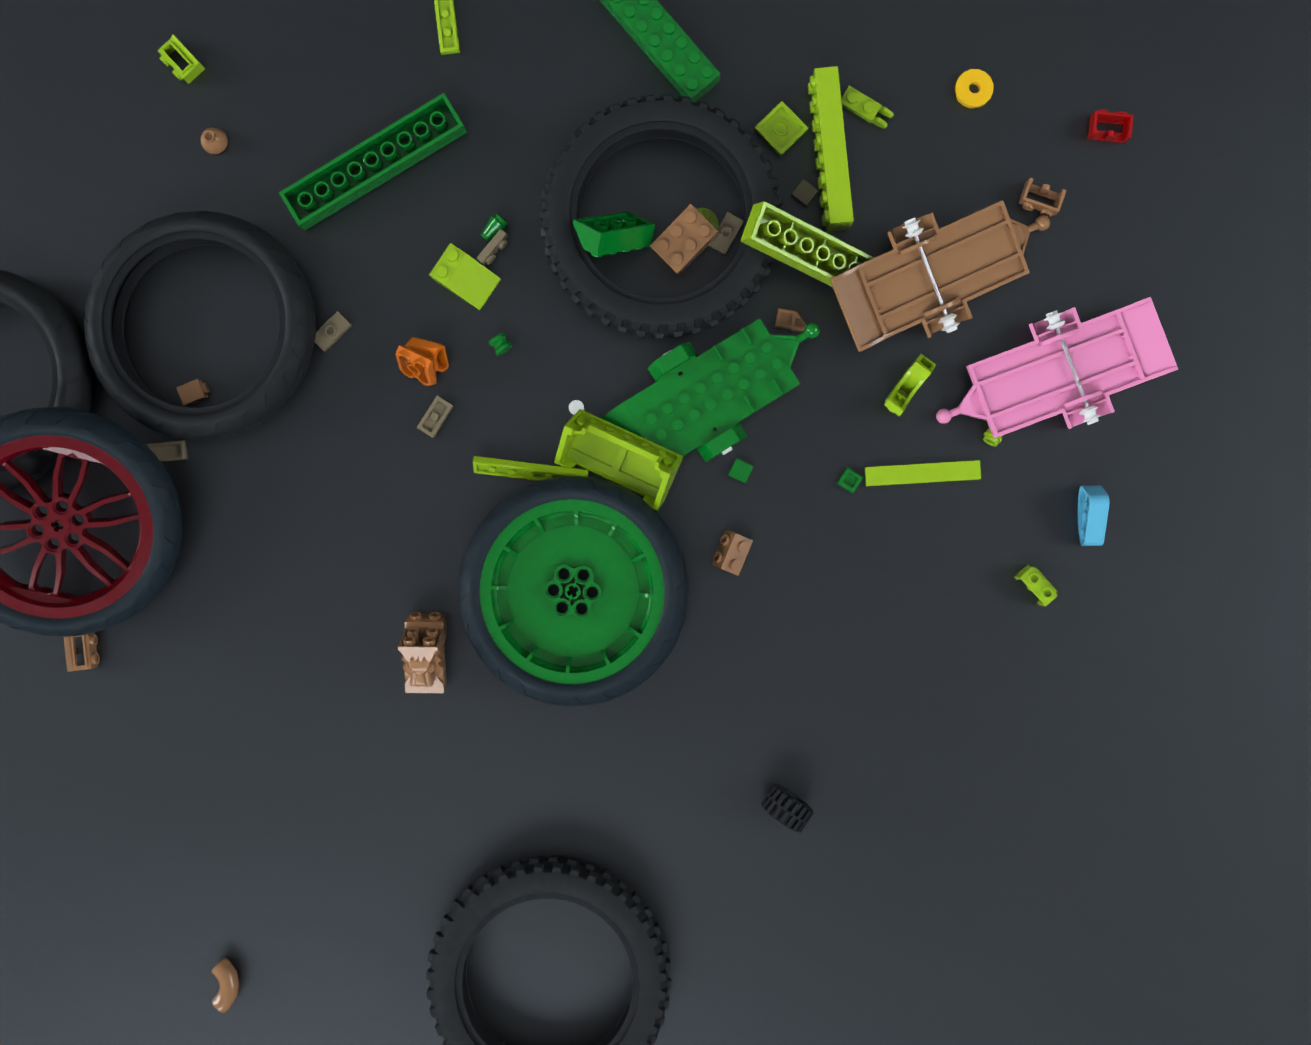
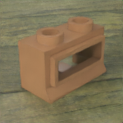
[1018,178,1067,217]
[64,632,100,672]

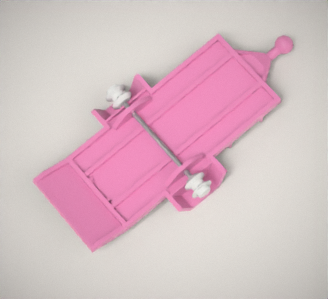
[936,297,1178,439]

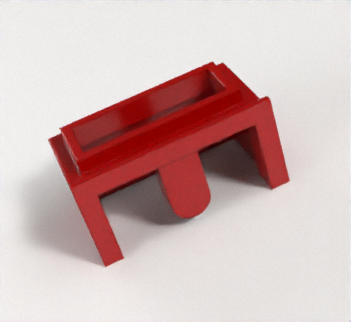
[1087,109,1134,143]

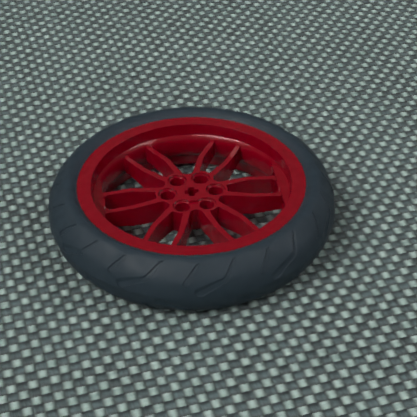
[0,407,183,637]

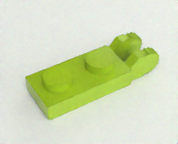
[841,85,894,129]

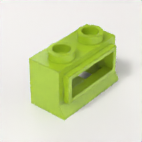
[157,34,205,84]
[1014,565,1058,606]

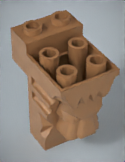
[398,612,448,693]

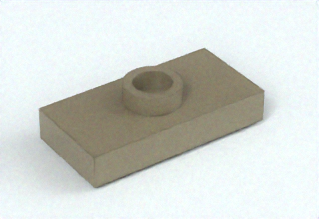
[709,212,744,255]
[315,311,352,352]

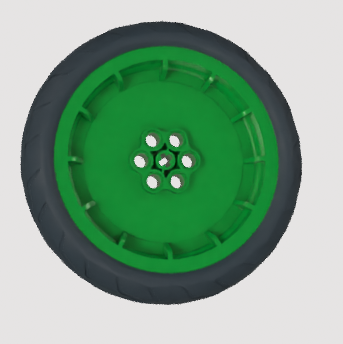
[458,476,689,706]

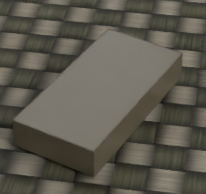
[146,440,188,462]

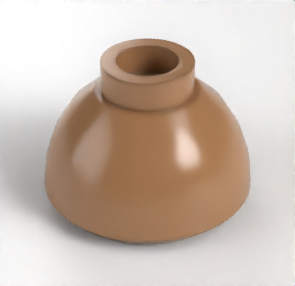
[200,127,228,154]

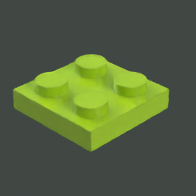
[754,101,808,157]

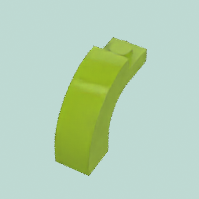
[884,354,936,416]

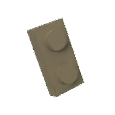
[476,229,509,267]
[417,396,454,438]

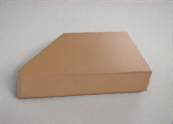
[774,308,806,332]

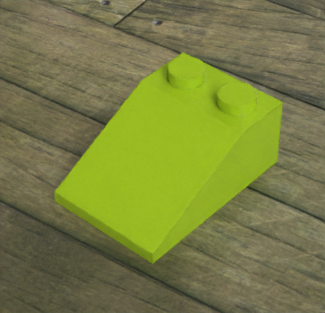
[429,243,501,310]

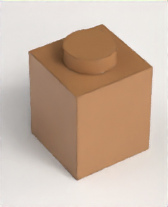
[176,379,210,406]

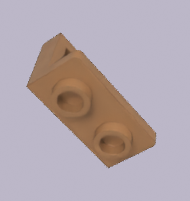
[711,530,753,576]

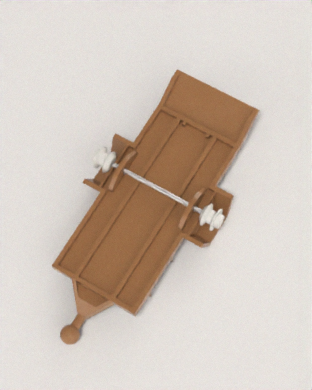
[830,200,1050,352]

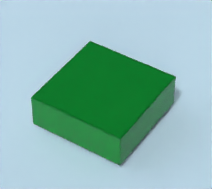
[728,458,754,484]
[836,467,863,494]

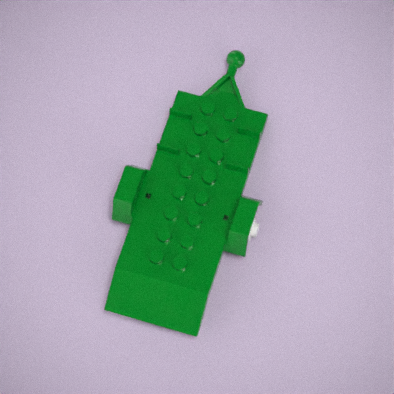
[601,318,820,463]

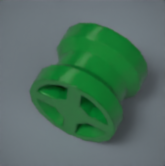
[489,333,513,356]

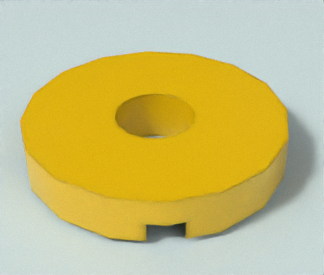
[955,69,994,108]

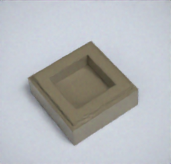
[791,179,818,207]

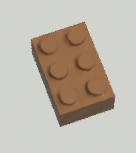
[650,204,720,275]

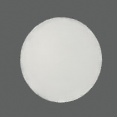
[569,400,584,415]

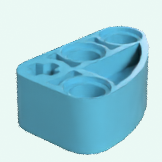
[1078,485,1110,546]

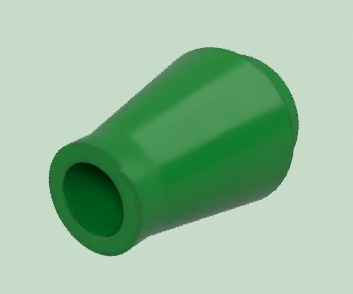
[480,213,508,242]

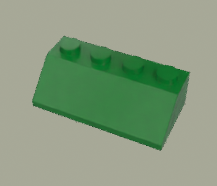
[573,211,655,257]

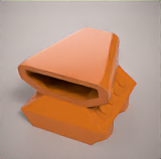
[395,337,449,386]

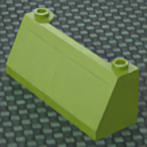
[554,409,683,511]

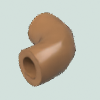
[211,957,240,1013]

